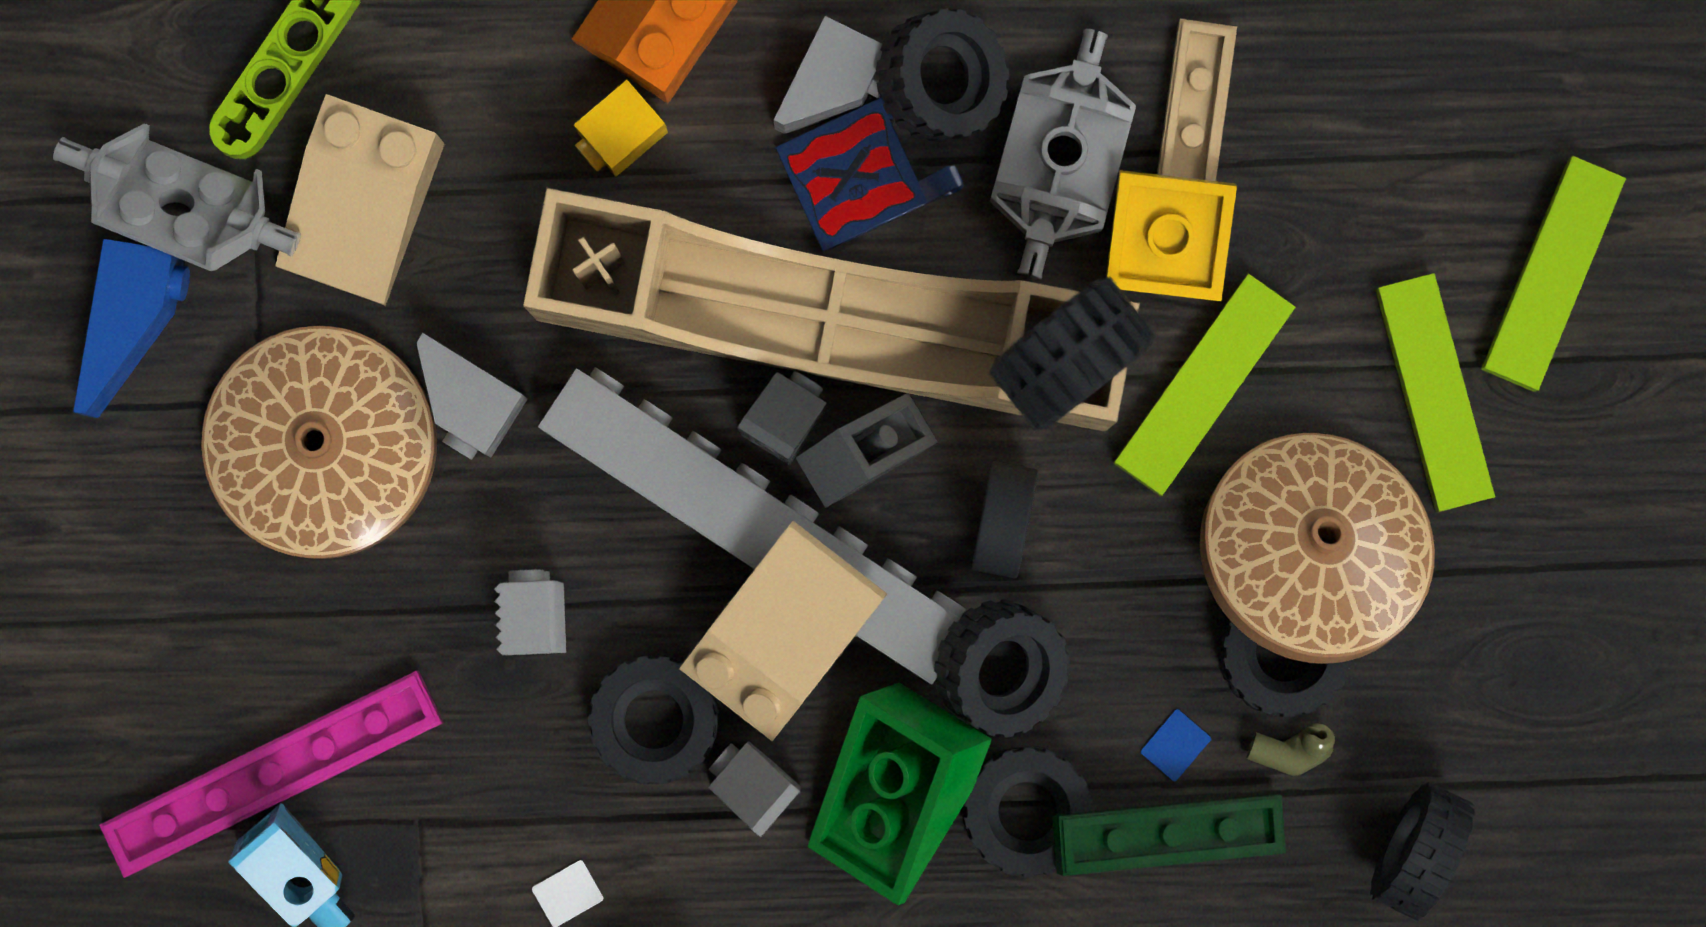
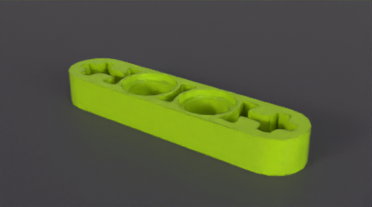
[210,0,361,159]

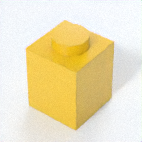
[574,80,668,177]

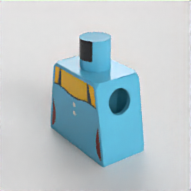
[229,803,355,927]

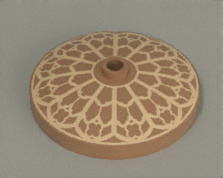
[201,326,437,559]
[1200,433,1435,663]

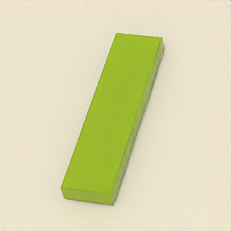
[1481,156,1626,392]
[1375,273,1495,513]
[1114,274,1296,497]

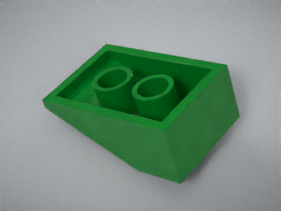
[807,683,992,906]

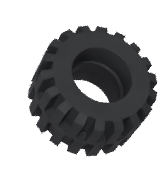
[989,277,1157,431]

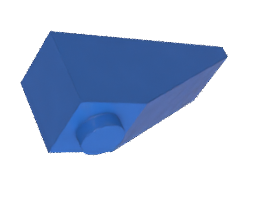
[73,239,190,418]

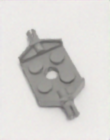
[990,29,1136,279]
[53,123,301,271]

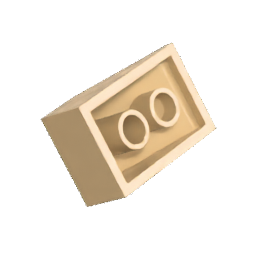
[275,94,445,306]
[679,521,887,741]

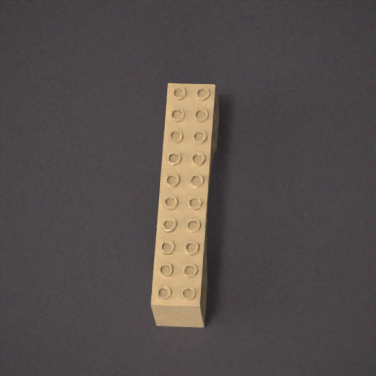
[523,188,1139,431]

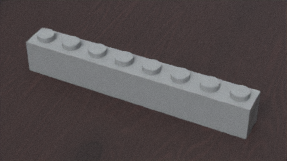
[538,367,966,685]

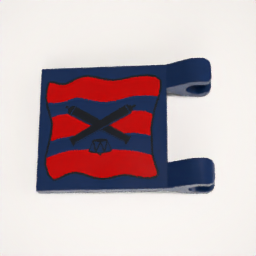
[775,97,964,252]

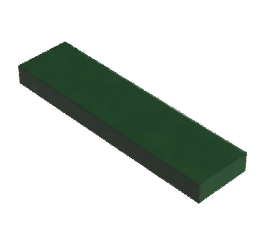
[1052,793,1286,876]

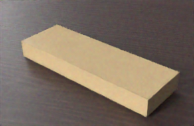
[1157,19,1237,181]

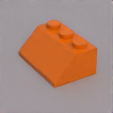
[572,0,738,104]

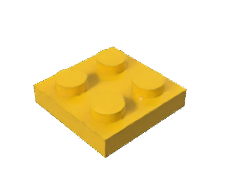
[1106,170,1237,301]

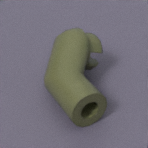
[1246,723,1335,776]

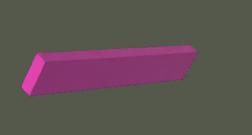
[99,671,444,878]

